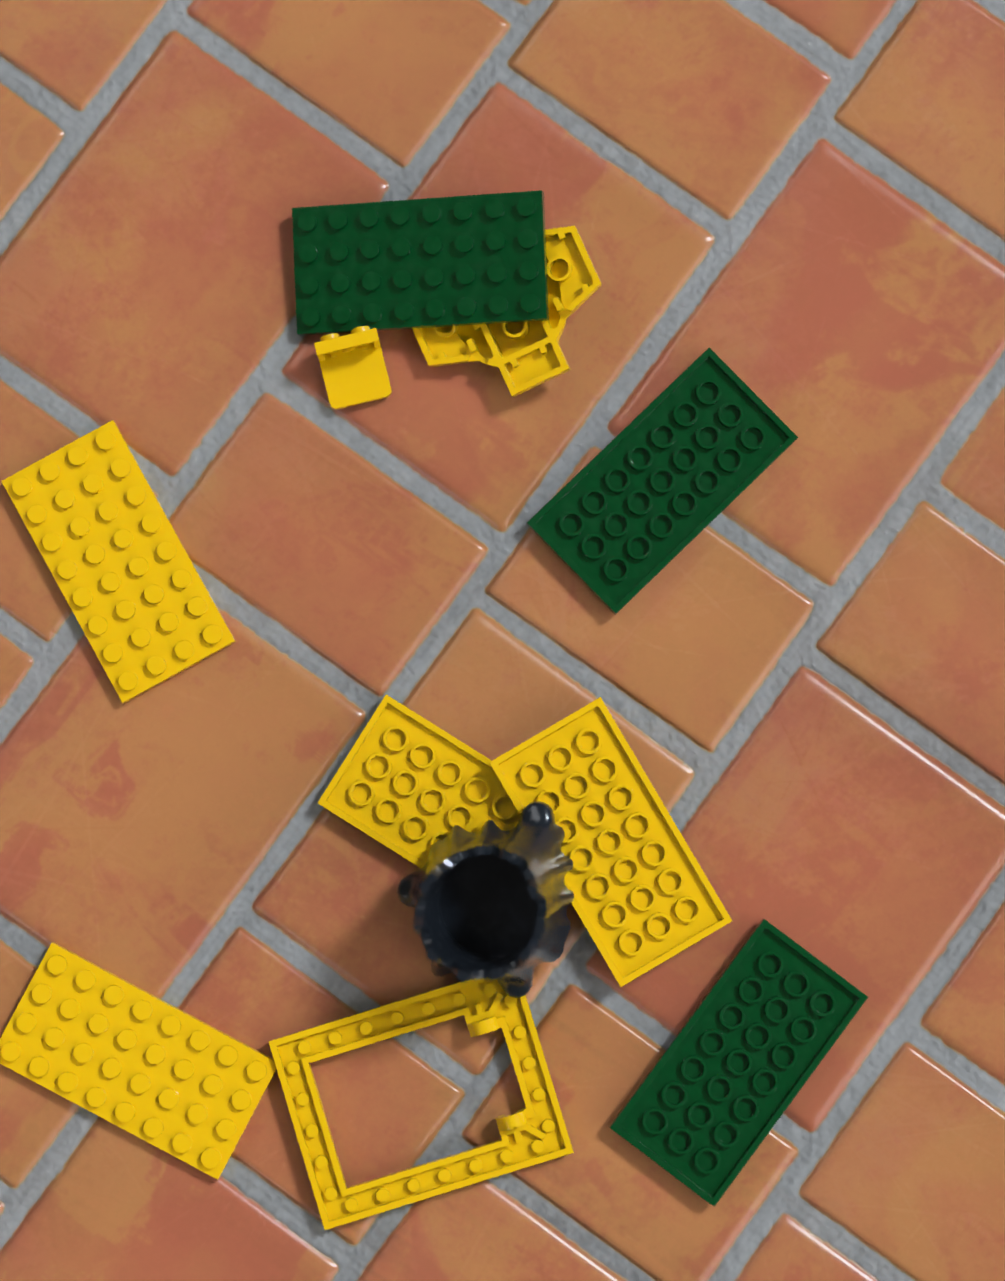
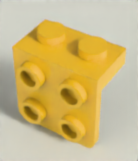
[314,326,392,410]

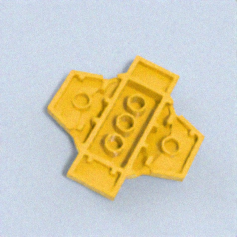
[412,226,602,397]

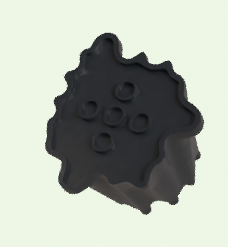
[397,801,574,998]

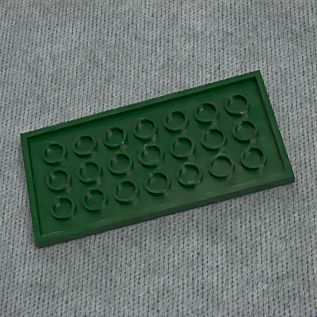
[292,190,549,336]
[527,347,798,615]
[609,919,868,1207]

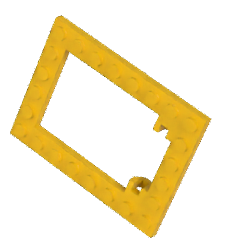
[269,979,574,1230]

